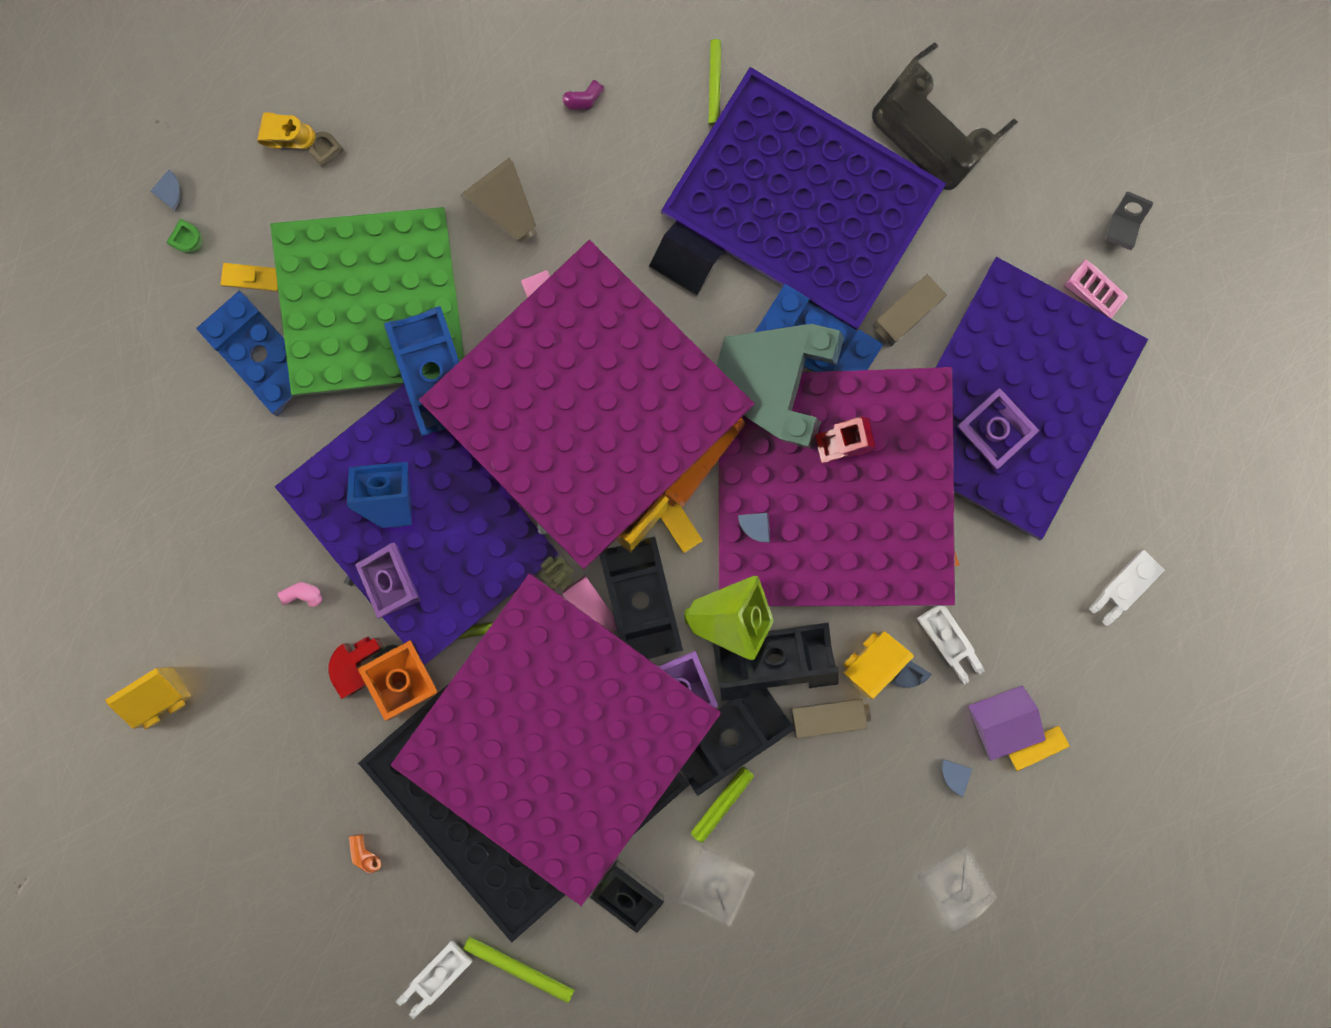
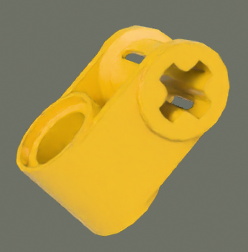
[257,112,315,150]

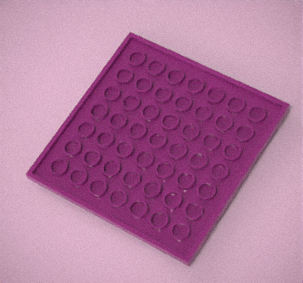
[419,239,755,570]
[719,367,956,606]
[391,573,721,907]

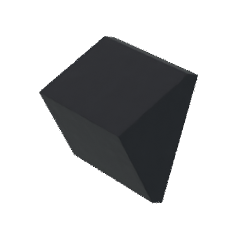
[649,221,725,296]
[590,860,664,933]

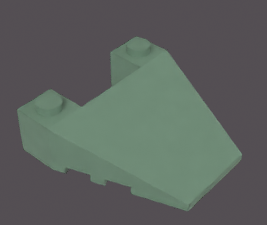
[717,324,844,450]

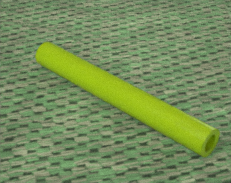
[463,936,574,1003]

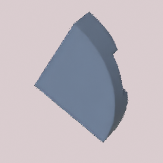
[151,170,181,211]
[738,513,771,543]
[891,661,932,688]
[941,759,972,797]

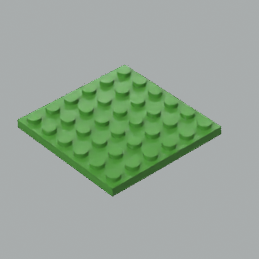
[270,207,464,397]

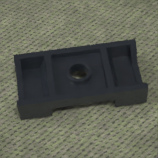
[599,536,683,659]
[713,623,839,701]
[681,688,795,796]

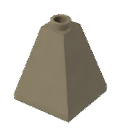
[461,157,537,243]

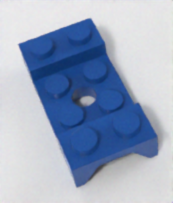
[755,284,883,372]
[196,290,293,416]
[384,306,459,437]

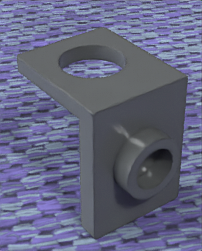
[1105,191,1153,250]

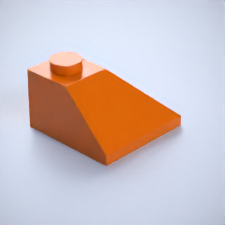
[357,640,438,721]

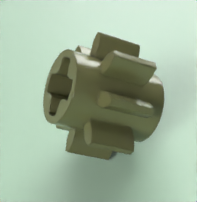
[539,555,575,590]

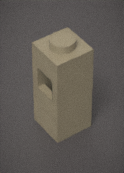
[873,274,947,346]
[791,698,871,738]

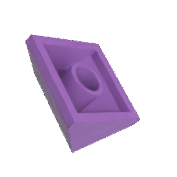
[957,388,1039,470]
[355,543,420,619]
[658,651,718,707]
[968,685,1046,761]

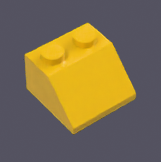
[841,631,914,699]
[105,667,191,730]

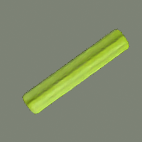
[691,767,754,843]

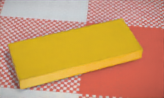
[220,263,278,292]
[661,502,703,554]
[1008,725,1070,772]

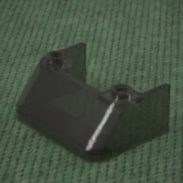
[872,42,1018,190]

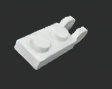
[1089,550,1165,626]
[917,606,985,685]
[395,939,473,1019]

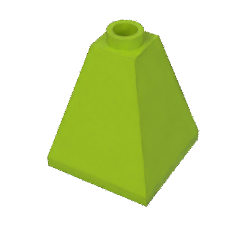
[684,576,774,660]

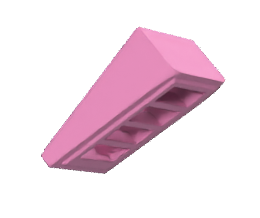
[1064,259,1128,318]

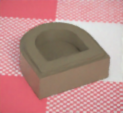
[308,132,344,168]

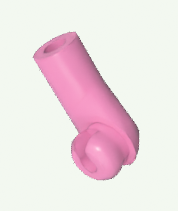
[278,582,323,607]

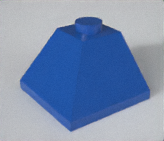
[347,462,412,528]

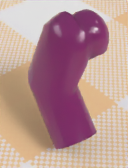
[562,80,604,110]

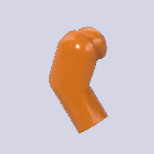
[349,834,381,873]

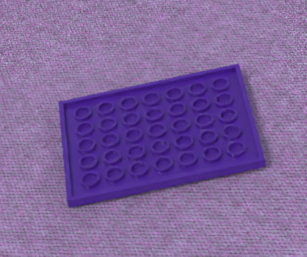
[661,67,946,331]
[935,256,1148,540]
[275,384,559,666]

